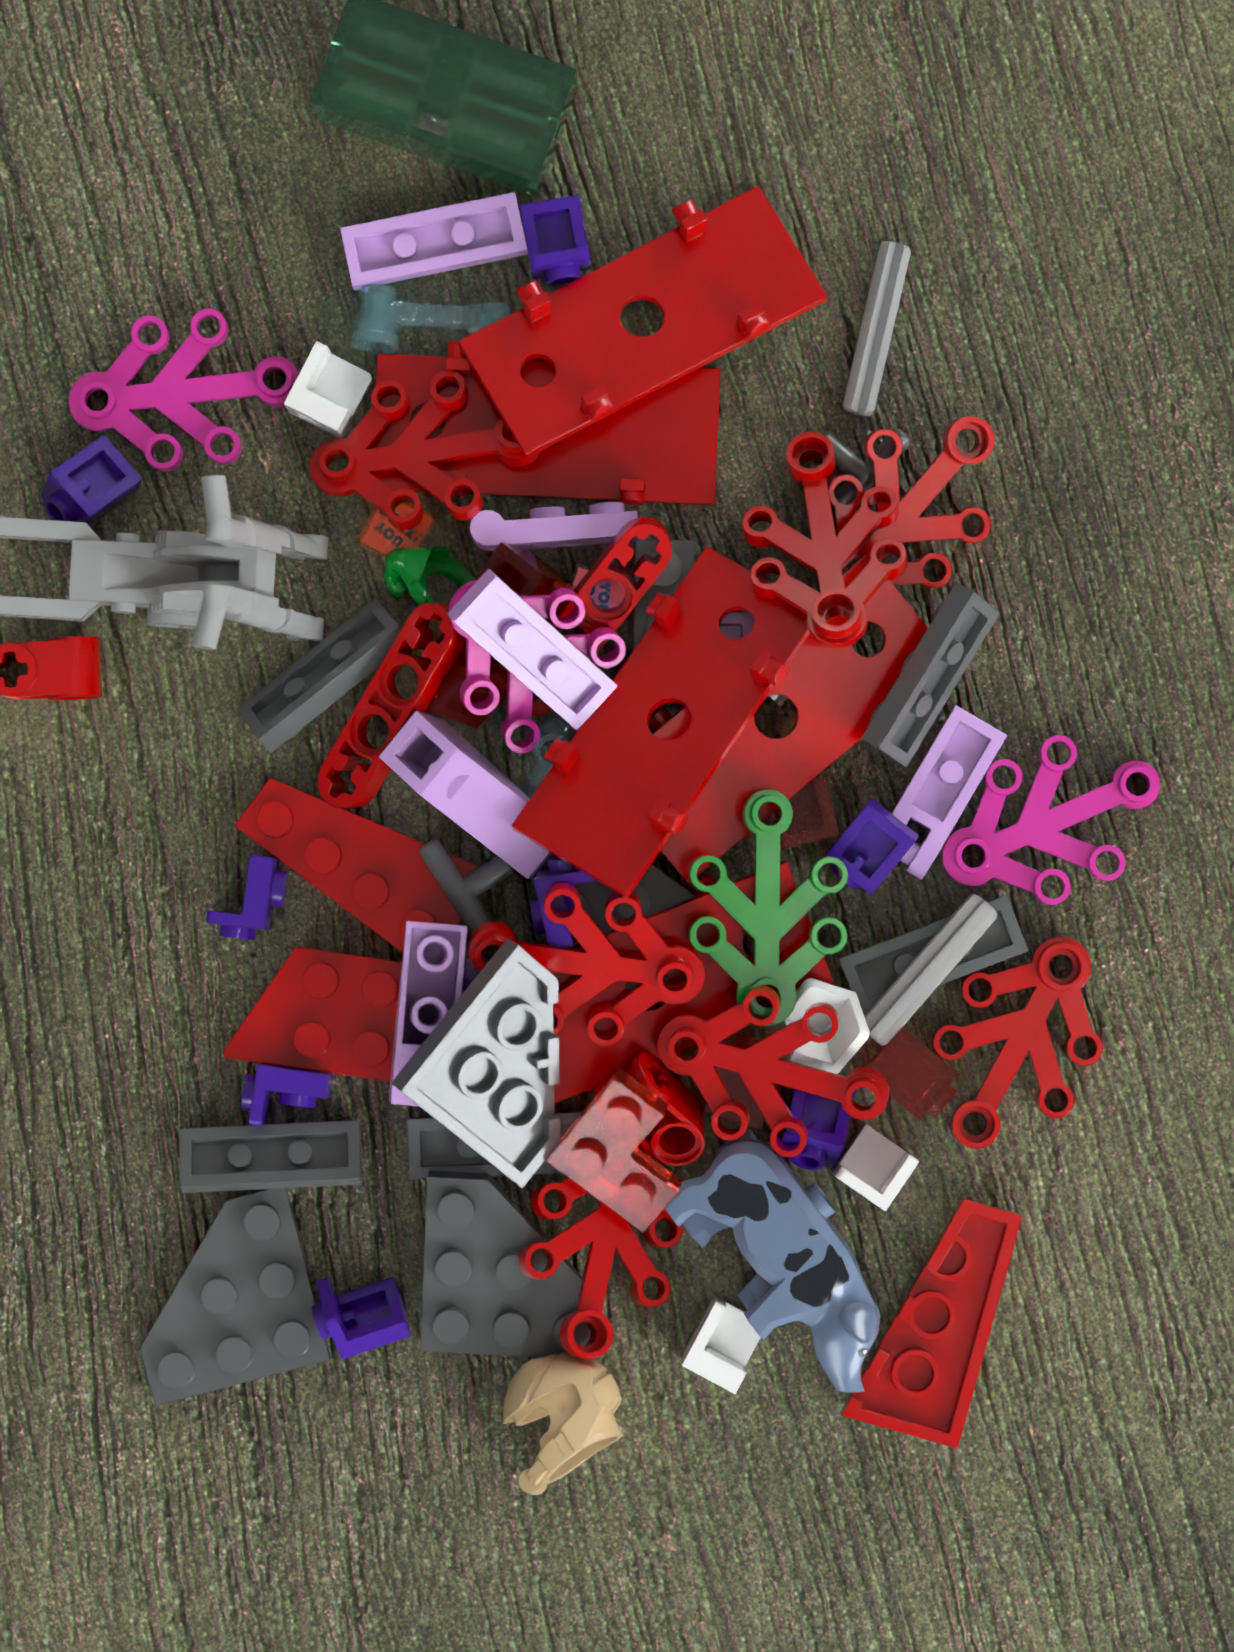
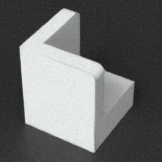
[284,341,372,438]
[769,978,870,1074]
[831,1123,919,1211]
[681,1295,761,1394]

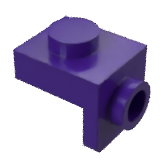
[520,195,591,285]
[206,855,288,940]
[531,856,595,947]
[312,1277,411,1359]

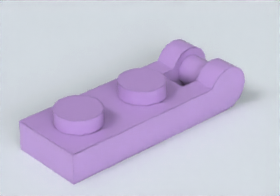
[470,502,639,553]
[891,705,1007,880]

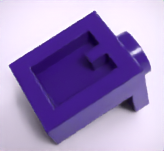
[41,435,143,528]
[825,798,919,895]
[241,1063,334,1126]
[780,1089,857,1170]

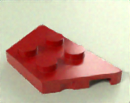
[224,947,402,1082]

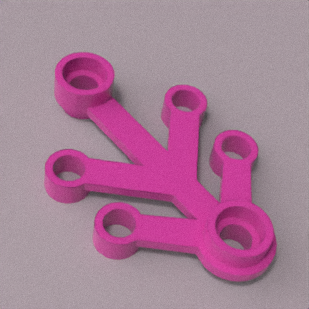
[69,308,299,472]
[449,580,626,753]
[942,735,1160,905]

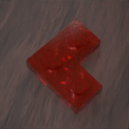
[546,1068,682,1232]

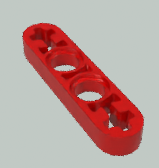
[532,517,672,716]
[318,603,466,808]

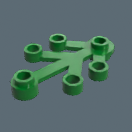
[688,789,848,1026]

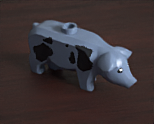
[663,1129,880,1392]

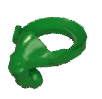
[383,546,476,606]

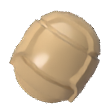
[503,1352,623,1495]

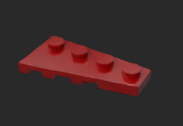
[234,778,483,953]
[840,1198,1022,1449]

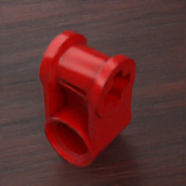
[0,636,102,701]
[595,1052,705,1166]

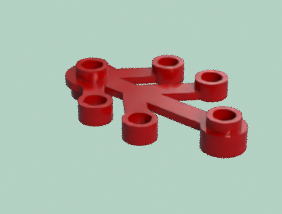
[309,370,541,530]
[827,416,994,588]
[742,432,907,648]
[469,882,705,1046]
[932,937,1103,1149]
[657,986,890,1157]
[518,1127,683,1359]

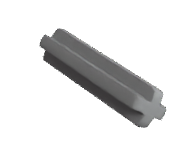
[842,241,911,416]
[864,894,997,1046]

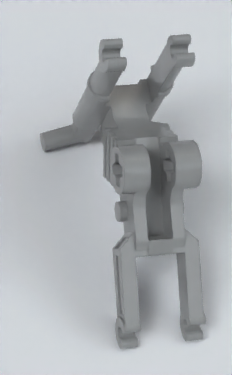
[0,475,329,650]

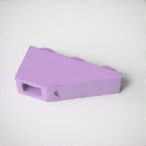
[379,711,552,880]
[389,921,467,1106]

